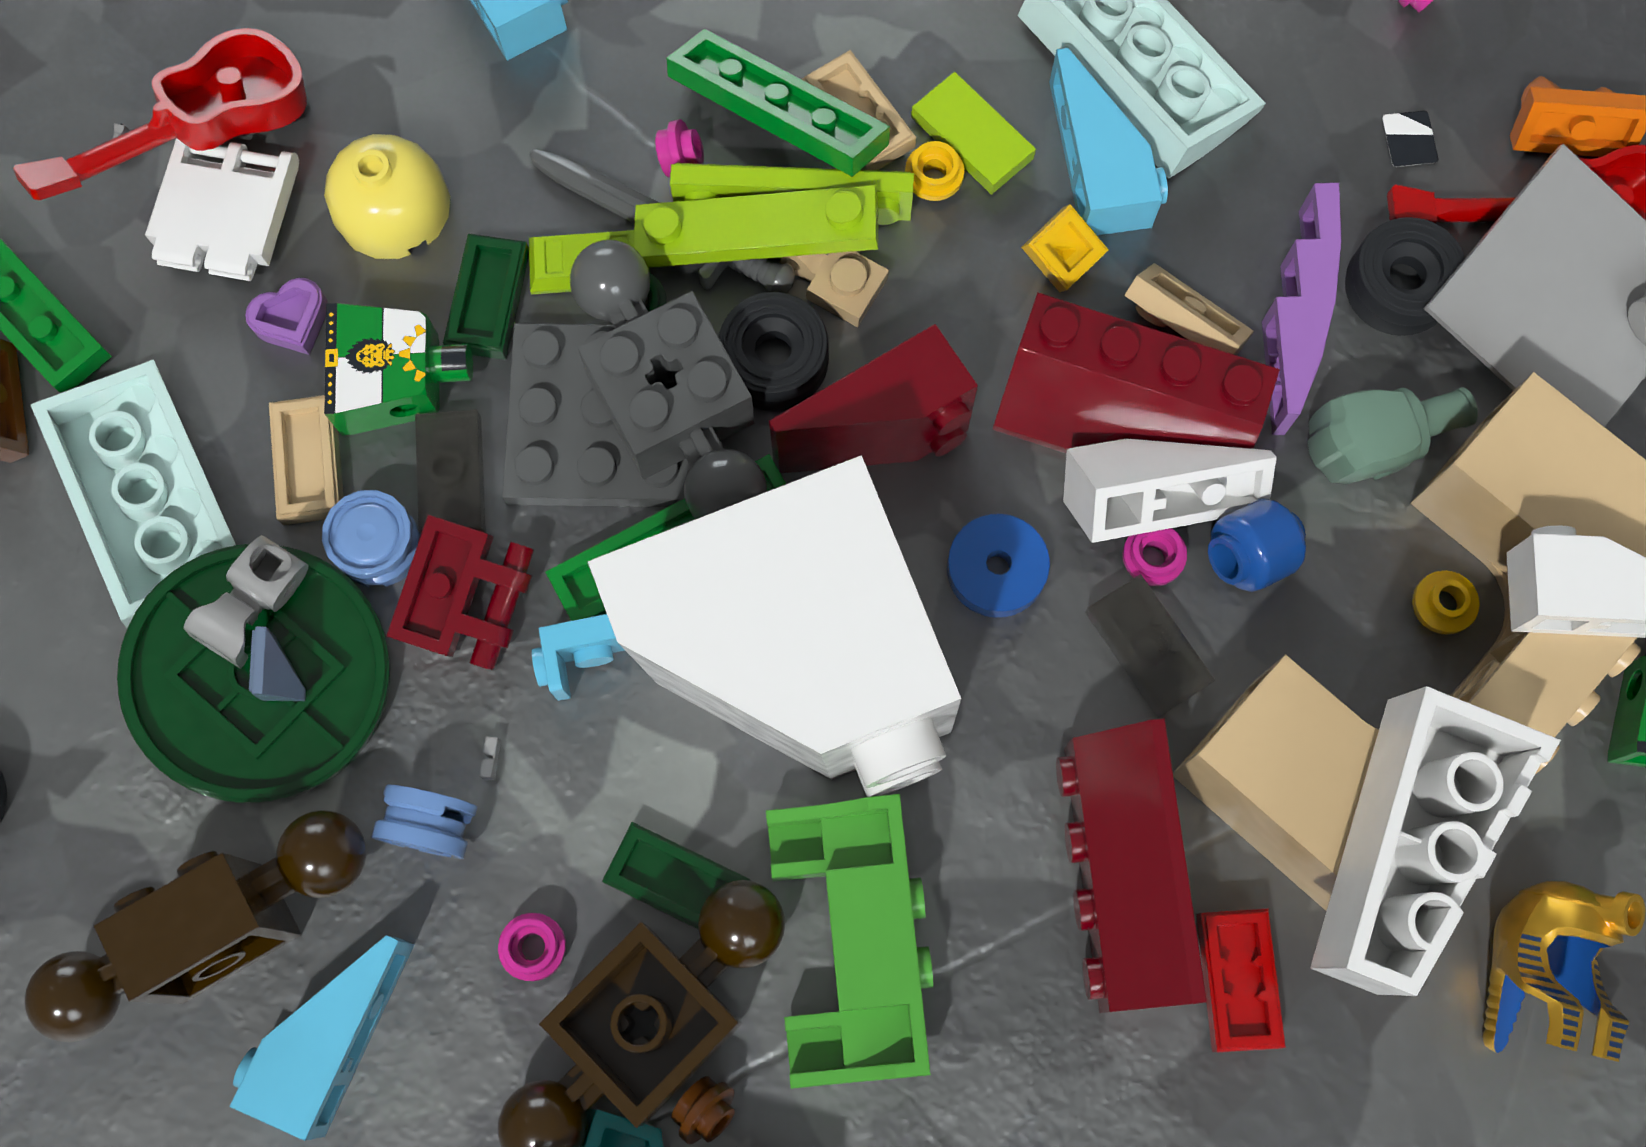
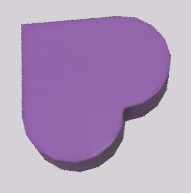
[245,278,328,355]

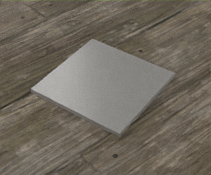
[1423,144,1646,427]

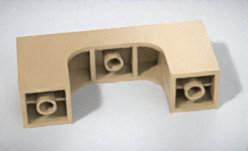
[1173,372,1646,911]

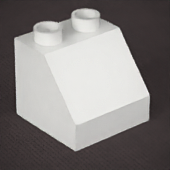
[588,455,961,797]

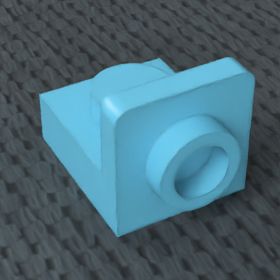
[532,614,625,701]

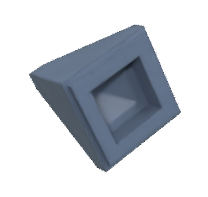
[249,627,306,701]

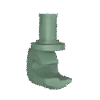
[1307,387,1478,484]

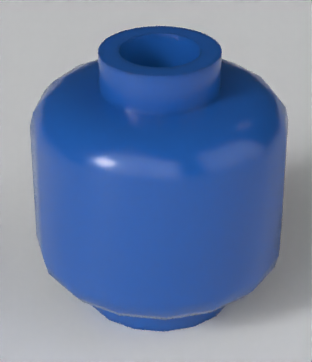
[1208,499,1306,592]

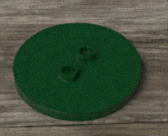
[117,544,390,803]

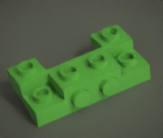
[766,794,933,1089]

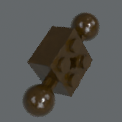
[25,810,366,1042]
[498,880,785,1147]

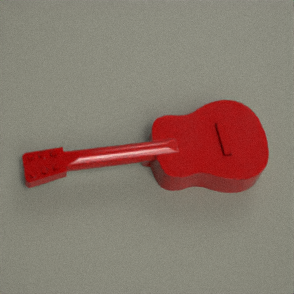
[13,28,307,200]
[1387,145,1646,224]

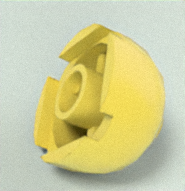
[324,134,450,259]

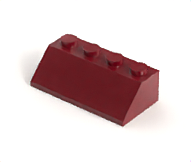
[992,292,1280,453]
[1056,718,1207,1013]

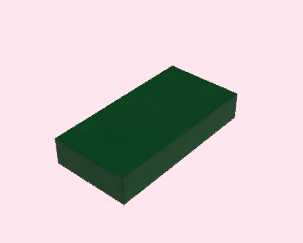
[443,234,529,360]
[602,822,751,930]

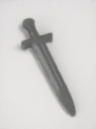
[530,149,795,294]

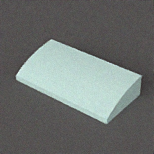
[1018,0,1266,179]
[30,359,236,628]

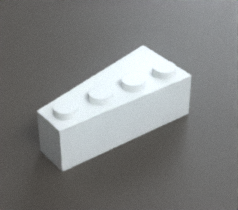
[1310,686,1561,996]

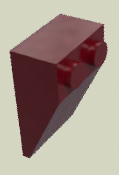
[769,324,978,473]

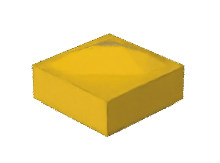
[1021,204,1109,293]

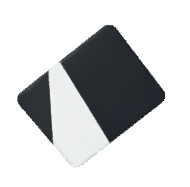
[1382,111,1439,167]

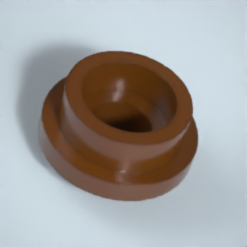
[671,1076,735,1145]

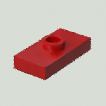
[1196,909,1286,1052]

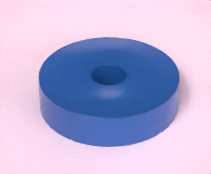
[947,514,1050,618]

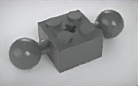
[570,240,767,519]

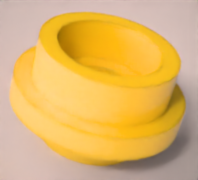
[905,141,964,201]
[1412,570,1480,634]

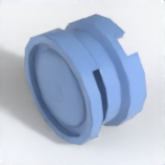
[322,490,421,588]
[371,784,477,859]

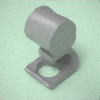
[184,535,308,668]

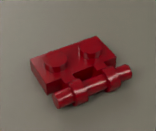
[387,515,534,671]

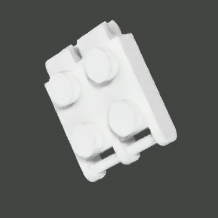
[145,138,299,281]

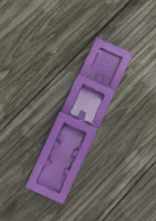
[1262,183,1341,435]

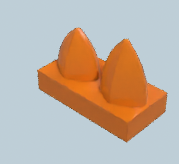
[1509,76,1646,157]

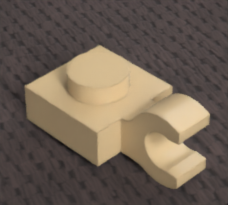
[779,251,889,327]

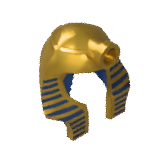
[1483,881,1646,1062]

